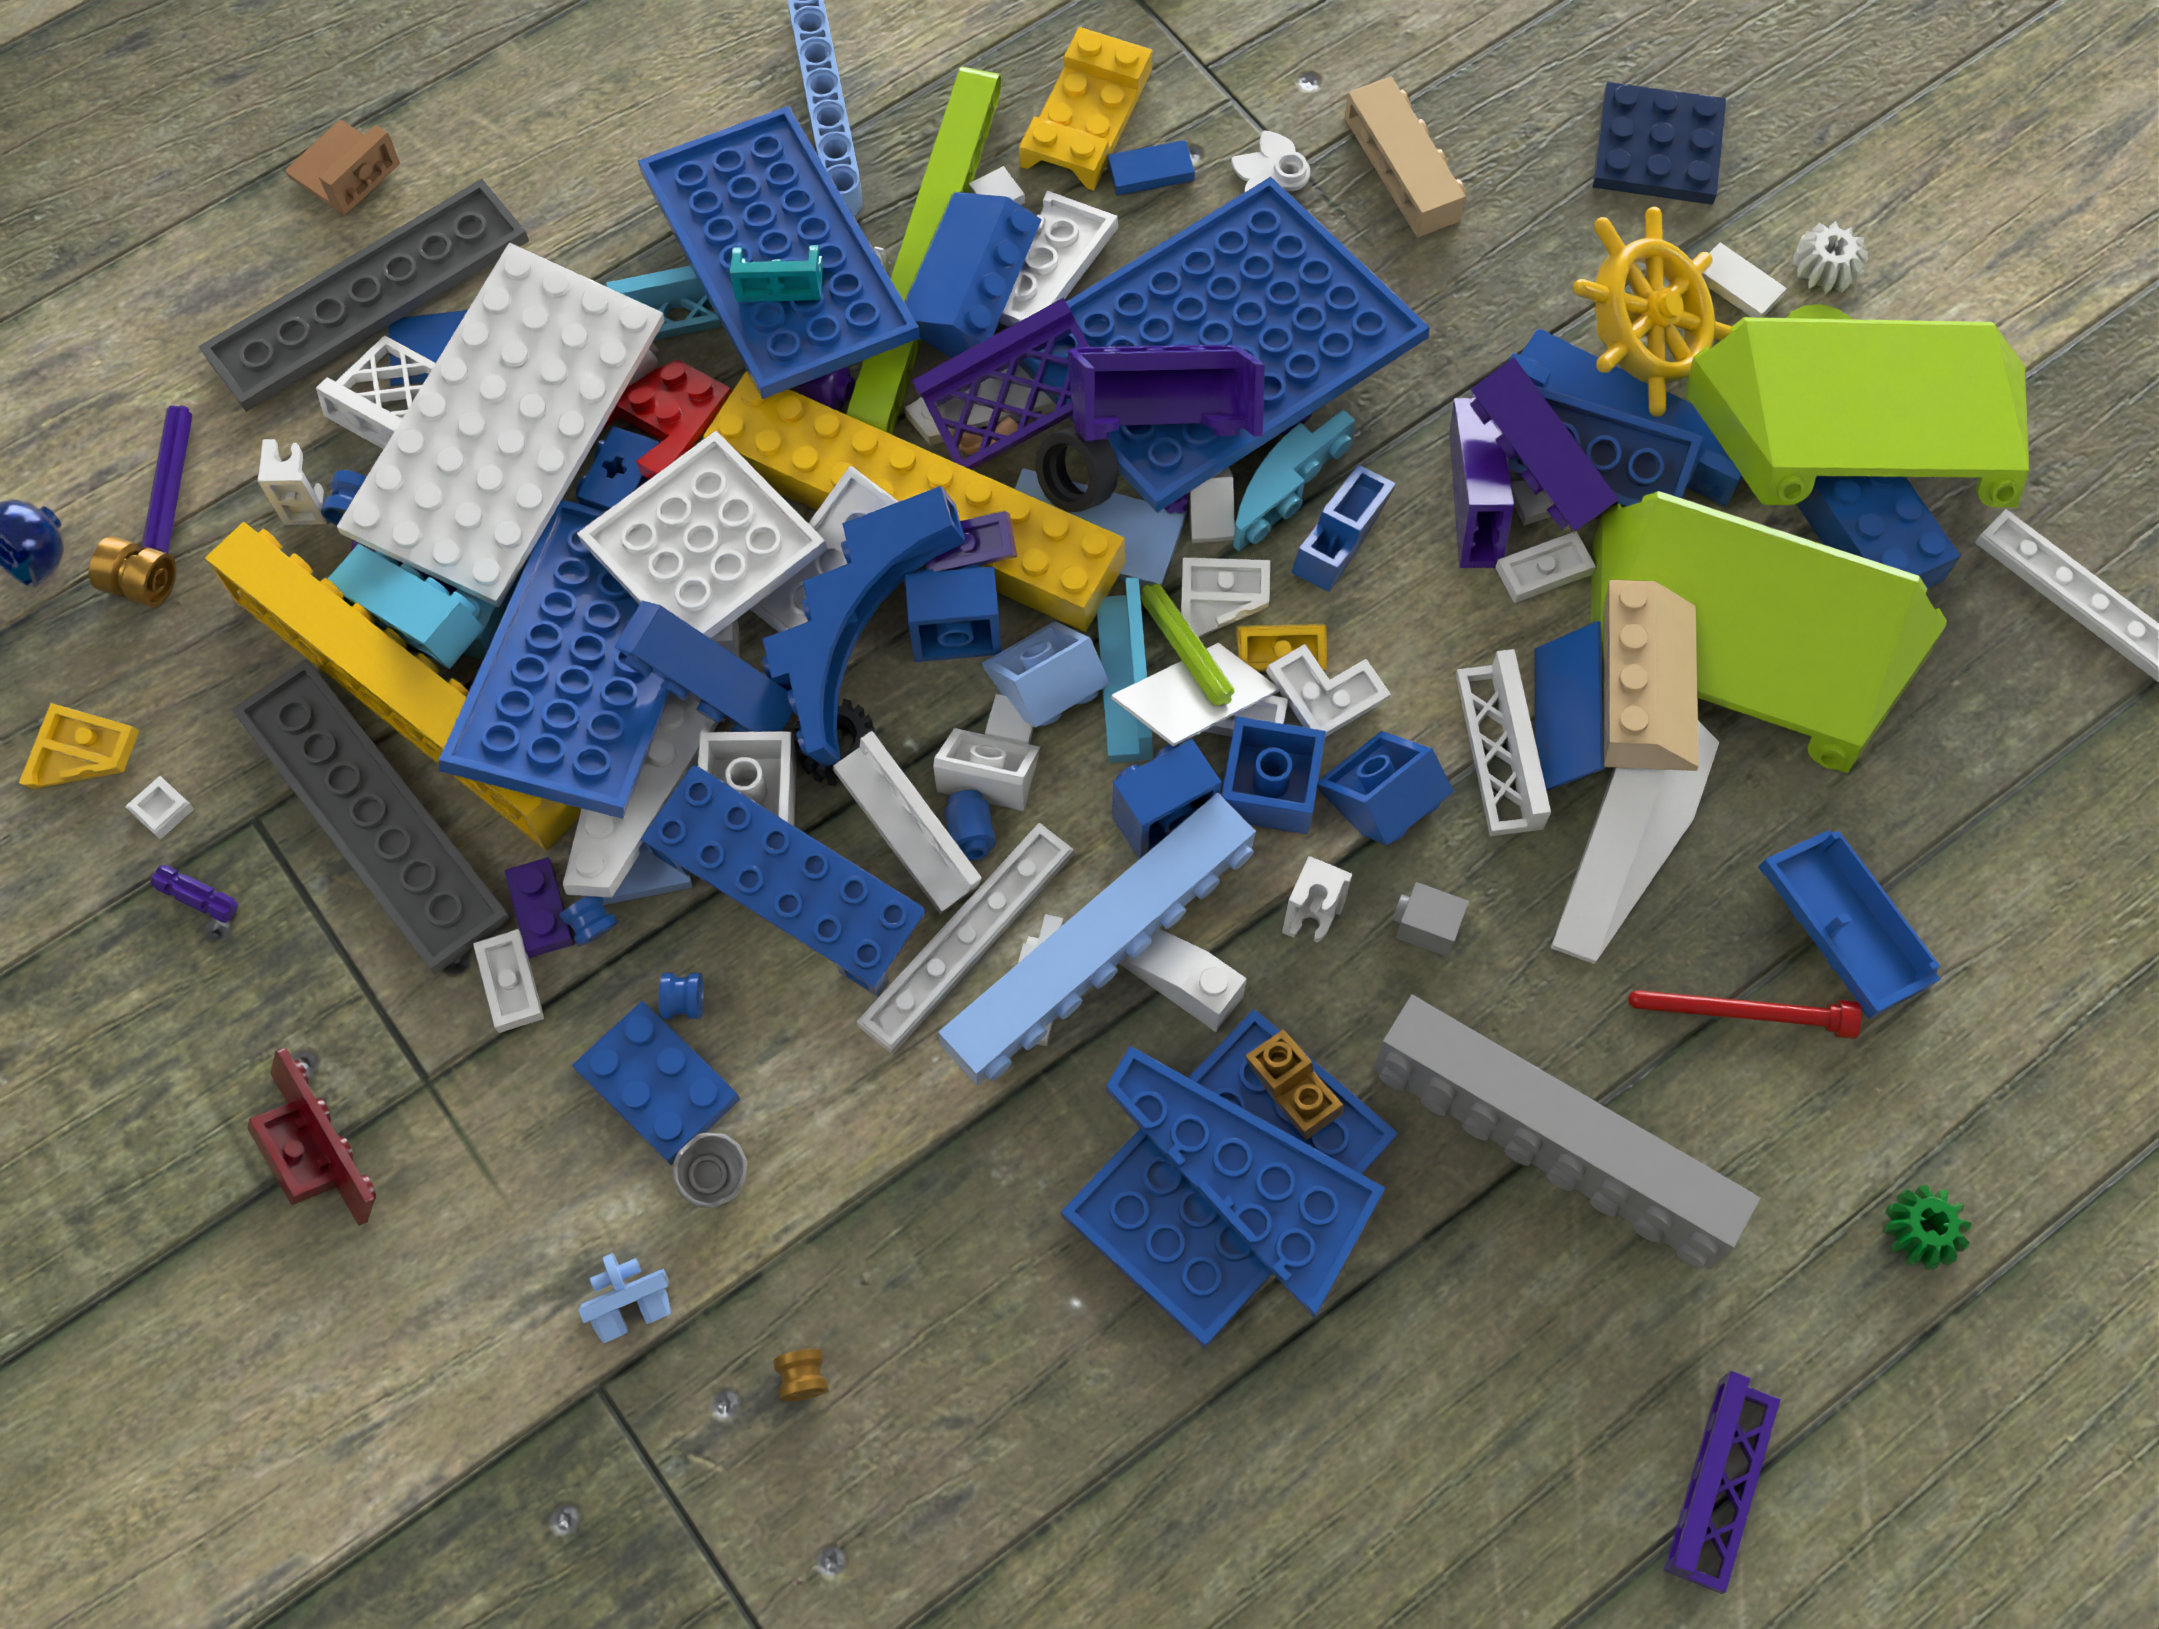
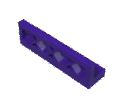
[1663,1371,1781,1594]

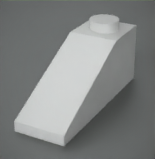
[1119,929,1247,1032]

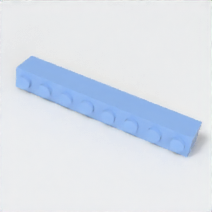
[938,793,1256,1086]

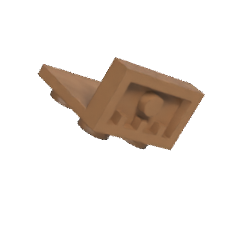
[286,120,400,216]

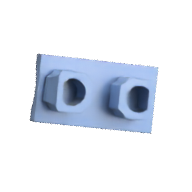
[578,1253,671,1343]

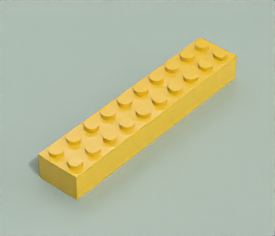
[703,371,1126,632]
[205,522,582,851]

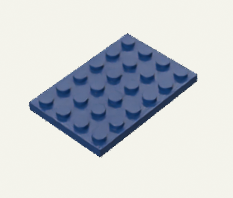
[1061,1009,1398,1349]

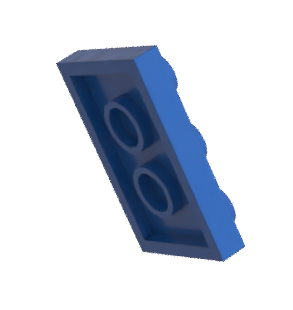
[572,1001,740,1166]

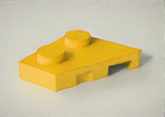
[19,703,140,789]

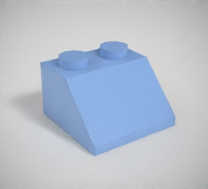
[982,621,1110,728]

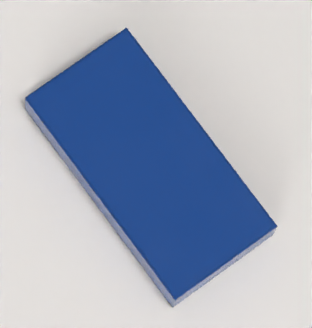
[1107,140,1195,196]

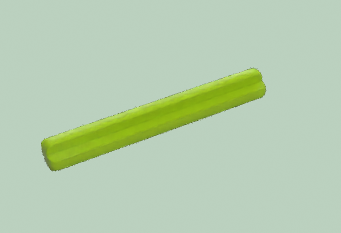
[1140,583,1235,706]

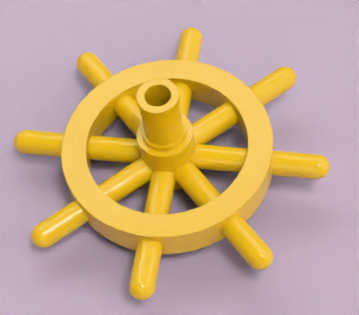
[1573,207,1732,417]

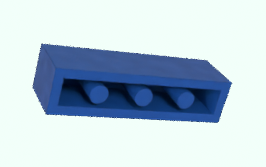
[614,600,793,732]

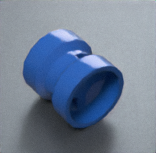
[321,470,366,526]

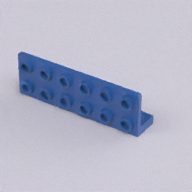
[1508,329,1743,507]
[641,765,925,997]

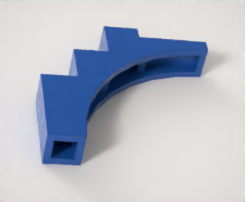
[762,486,966,767]

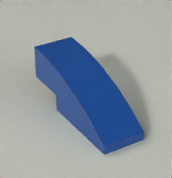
[1291,465,1396,592]

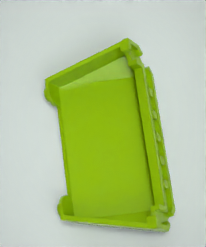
[1685,317,2029,508]
[1590,491,1947,773]

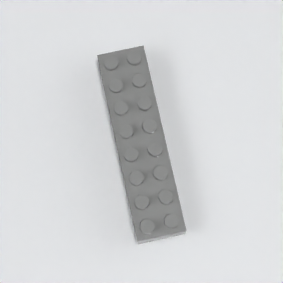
[1373,995,1761,1270]

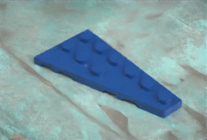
[1106,1046,1385,1319]

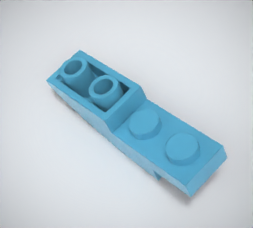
[1233,409,1355,552]

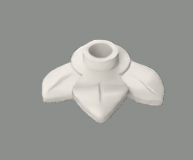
[1231,130,1310,192]

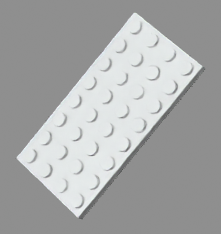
[337,243,665,607]

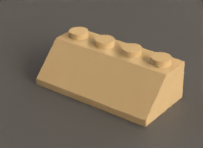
[1603,580,1699,771]

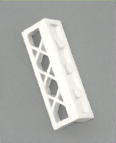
[1456,649,1551,836]
[833,731,982,915]

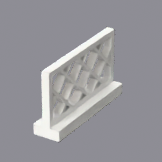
[316,335,436,449]

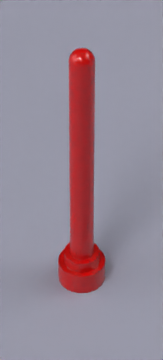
[1628,990,1861,1039]

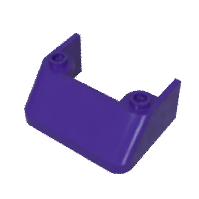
[1068,345,1265,441]

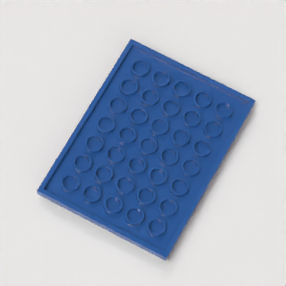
[1018,176,1430,513]

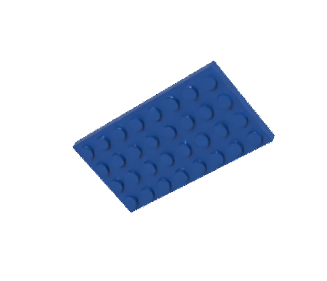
[638,106,920,399]
[439,500,670,819]

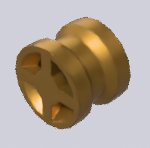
[773,1349,829,1402]

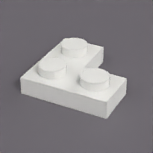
[1266,644,1391,737]

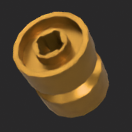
[89,536,177,608]

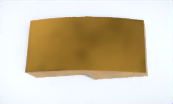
[1245,1029,1344,1140]

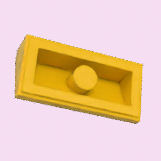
[1236,624,1327,671]

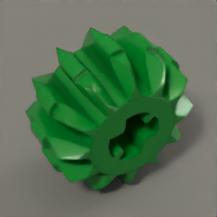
[1882,1184,1972,1270]

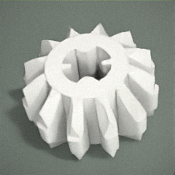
[1793,221,1868,295]

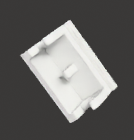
[258,439,327,525]
[1282,856,1352,942]

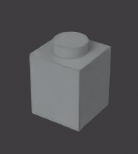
[1392,882,1469,957]

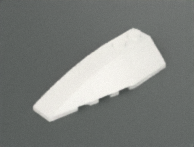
[1551,721,1719,964]

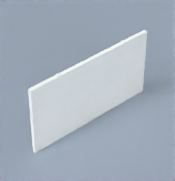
[1111,643,1280,747]

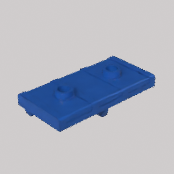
[1758,830,1941,1019]

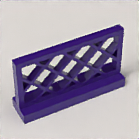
[912,297,1089,470]

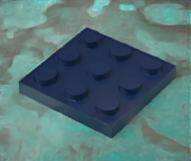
[1592,81,1726,205]

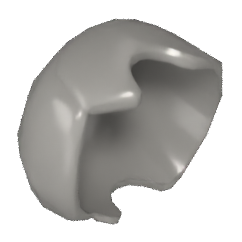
[673,1133,748,1208]

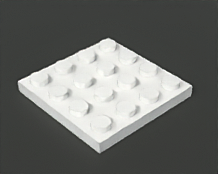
[577,431,827,639]

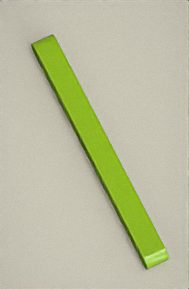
[847,66,1002,435]

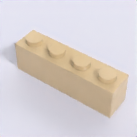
[1344,76,1467,238]

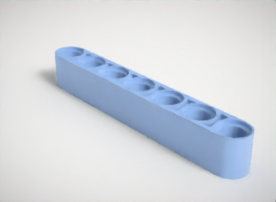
[787,0,863,217]

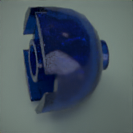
[0,499,64,587]

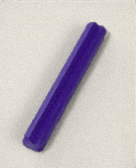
[141,405,192,554]

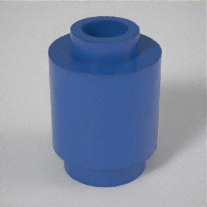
[944,790,996,861]

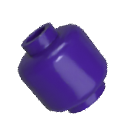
[790,366,855,411]

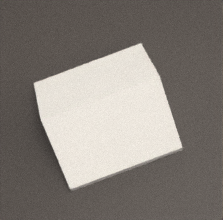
[933,728,1040,811]

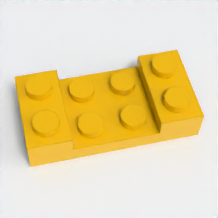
[1019,27,1153,191]

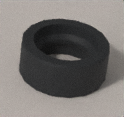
[1035,426,1119,513]

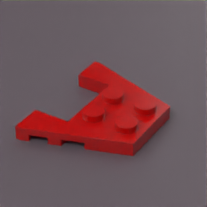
[601,359,732,479]

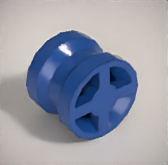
[559,896,618,947]
[659,972,704,1019]

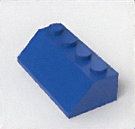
[904,192,1042,358]

